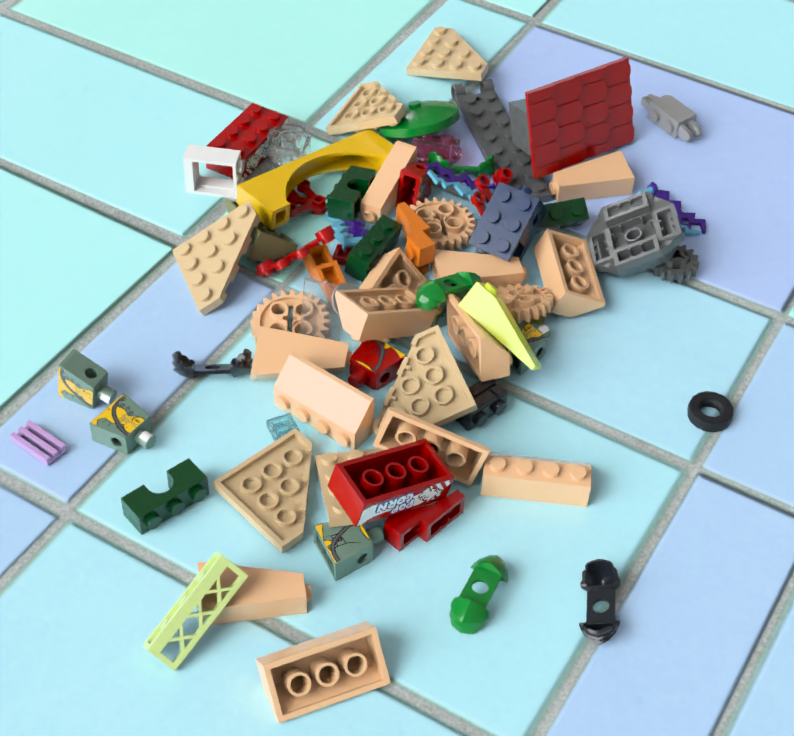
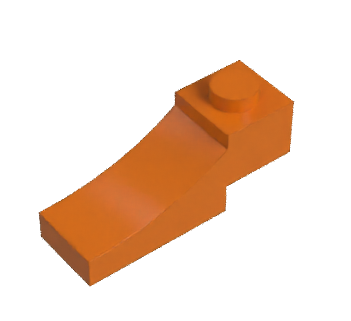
[396,202,436,267]
[302,244,346,312]

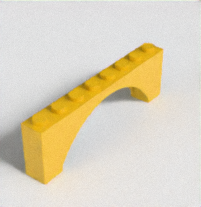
[236,128,394,230]

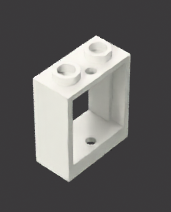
[183,144,245,199]

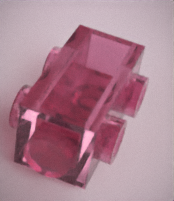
[412,133,462,165]

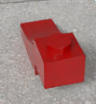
[384,490,465,552]

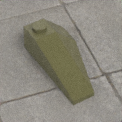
[224,198,298,263]

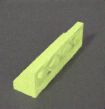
[142,552,248,671]

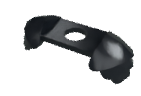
[171,349,253,379]
[579,559,621,645]

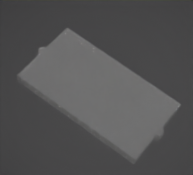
[299,278,341,341]

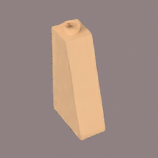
[360,140,417,224]
[549,151,635,202]
[431,249,527,289]
[250,326,352,381]
[197,562,312,625]

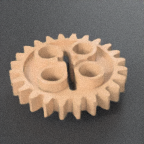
[404,197,475,251]
[497,283,553,324]
[251,289,330,344]

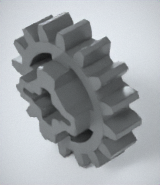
[649,245,700,283]

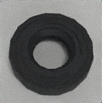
[687,391,733,432]

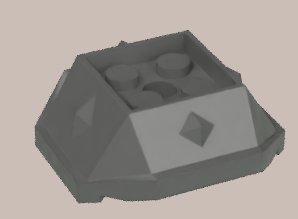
[587,191,684,278]

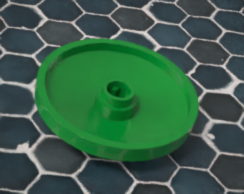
[377,100,460,138]

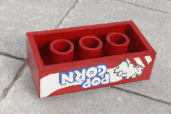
[206,103,289,179]
[328,438,455,527]

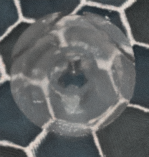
[267,124,311,169]

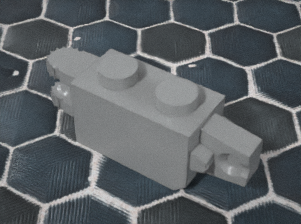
[641,94,702,142]

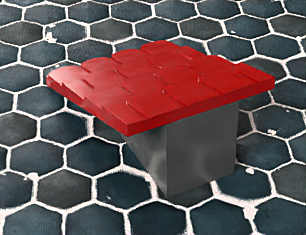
[508,57,635,179]

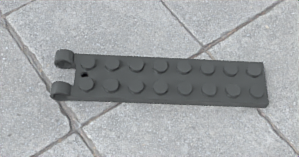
[451,79,552,203]

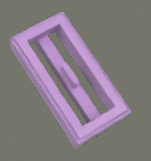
[10,420,67,466]

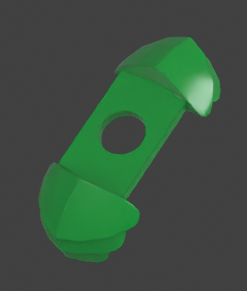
[427,151,495,177]
[415,271,482,311]
[449,555,508,634]

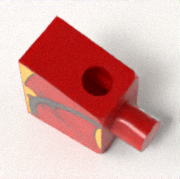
[396,161,435,207]
[348,340,407,390]

